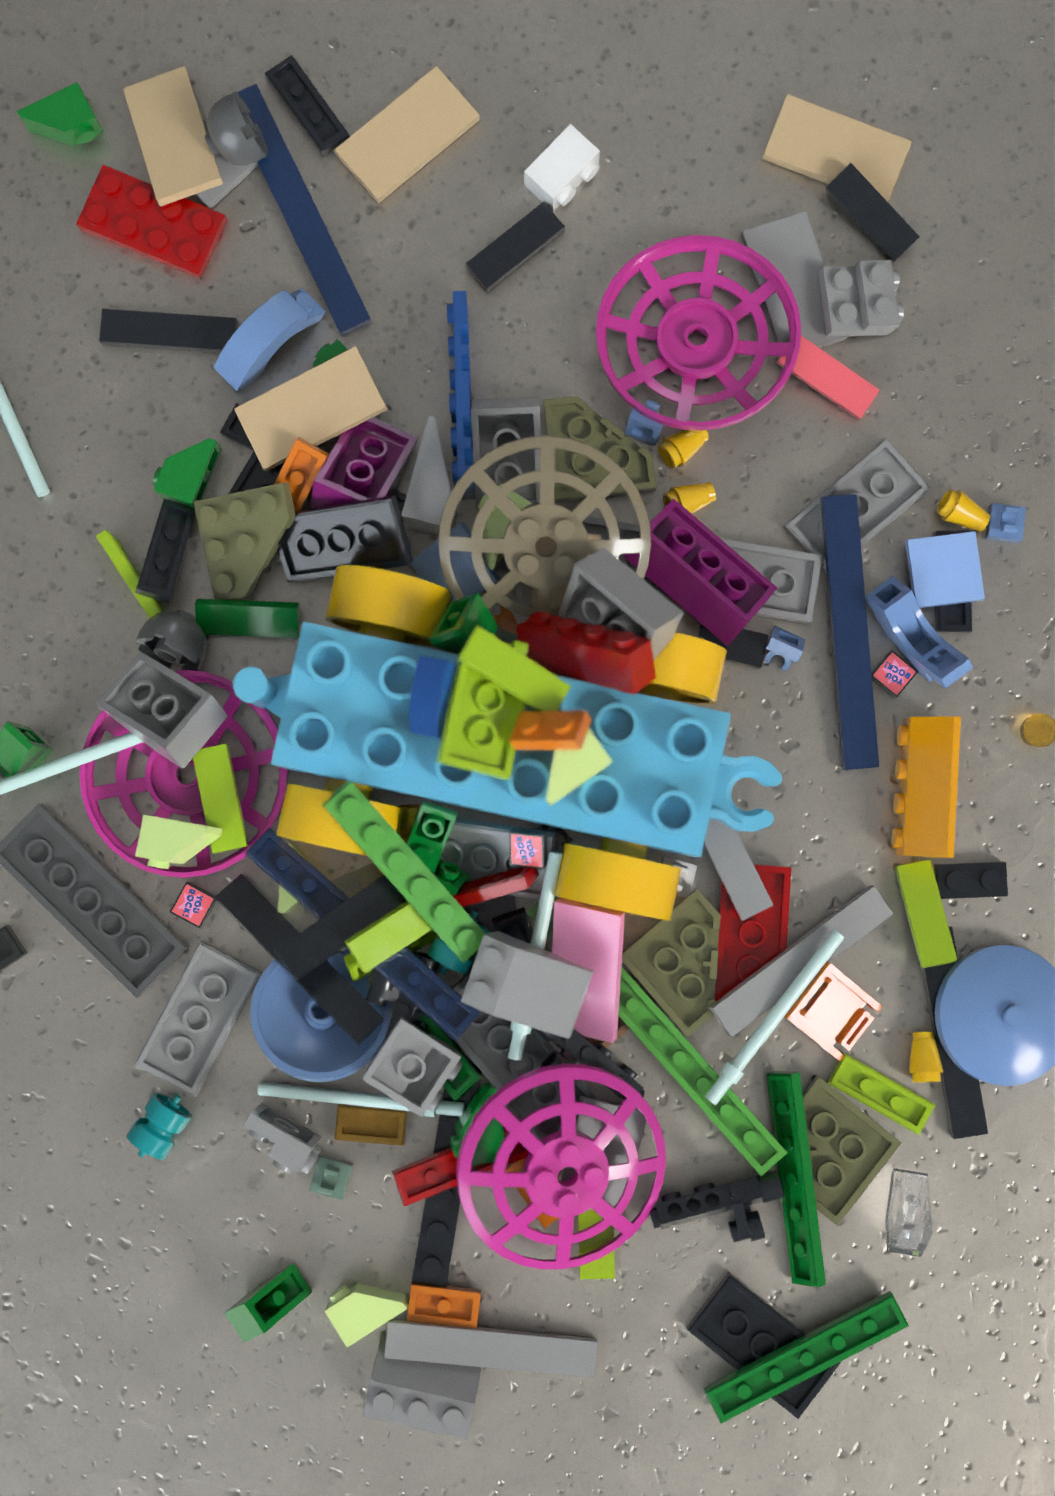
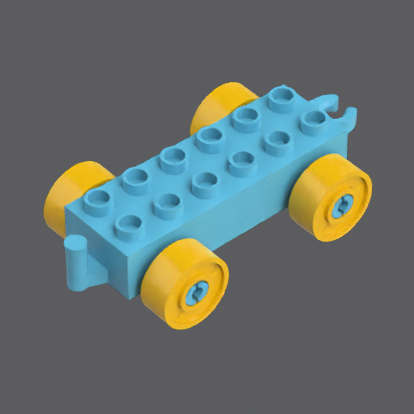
[233,565,782,921]

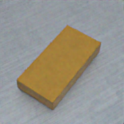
[334,1104,407,1146]

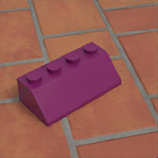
[623,499,777,646]

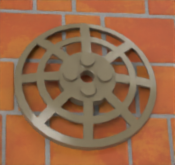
[438,435,651,643]

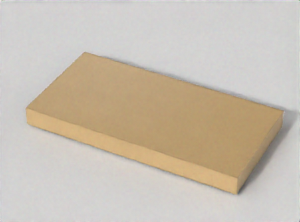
[123,66,224,207]
[335,66,480,204]
[762,94,912,202]
[234,346,388,472]

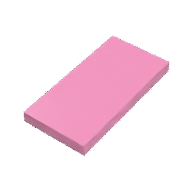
[552,897,625,1043]

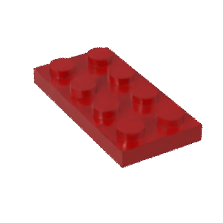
[76,165,228,280]
[714,865,792,1001]

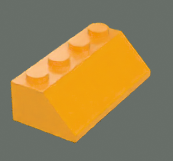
[891,716,961,858]

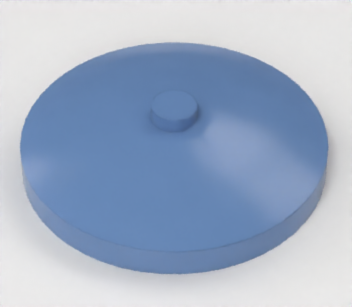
[935,945,1055,1086]
[250,949,392,1082]

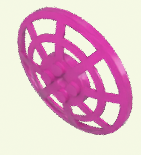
[596,235,801,431]
[79,670,289,878]
[456,1064,666,1269]

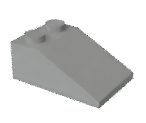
[471,397,541,510]
[401,415,458,538]
[95,651,228,769]
[461,931,594,1039]

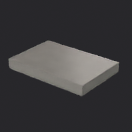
[558,1095,646,1207]

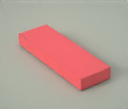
[776,336,880,420]

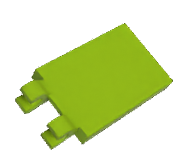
[436,633,528,780]

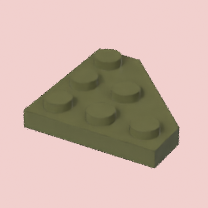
[543,396,657,502]
[193,482,296,600]
[622,889,721,1038]
[802,1075,901,1226]

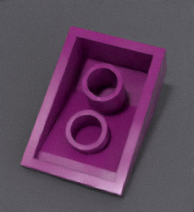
[310,417,418,508]

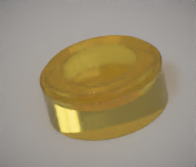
[1020,713,1055,748]

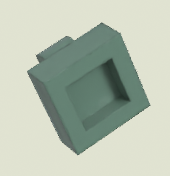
[309,1155,353,1200]

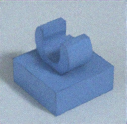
[625,399,663,446]
[985,503,1026,543]
[765,625,805,671]

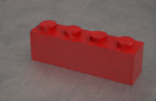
[516,611,656,695]

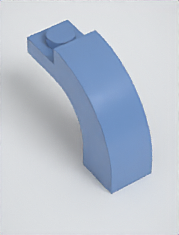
[214,288,325,391]
[865,576,973,689]

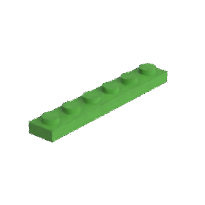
[322,780,485,963]

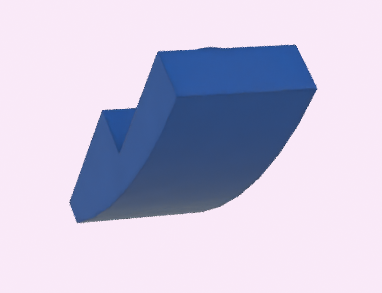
[409,655,456,739]

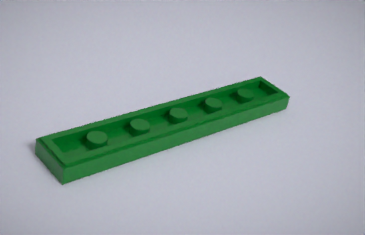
[766,1071,826,1288]
[704,1291,909,1424]

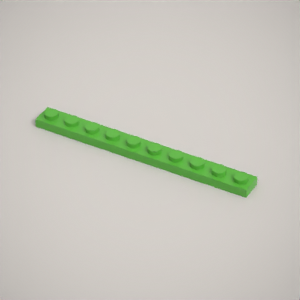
[527,896,787,1176]

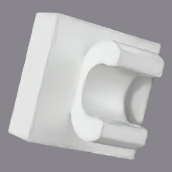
[661,856,698,898]

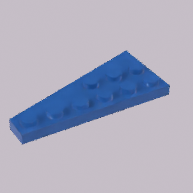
[447,291,475,500]

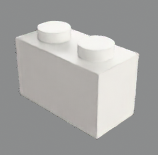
[524,124,600,211]

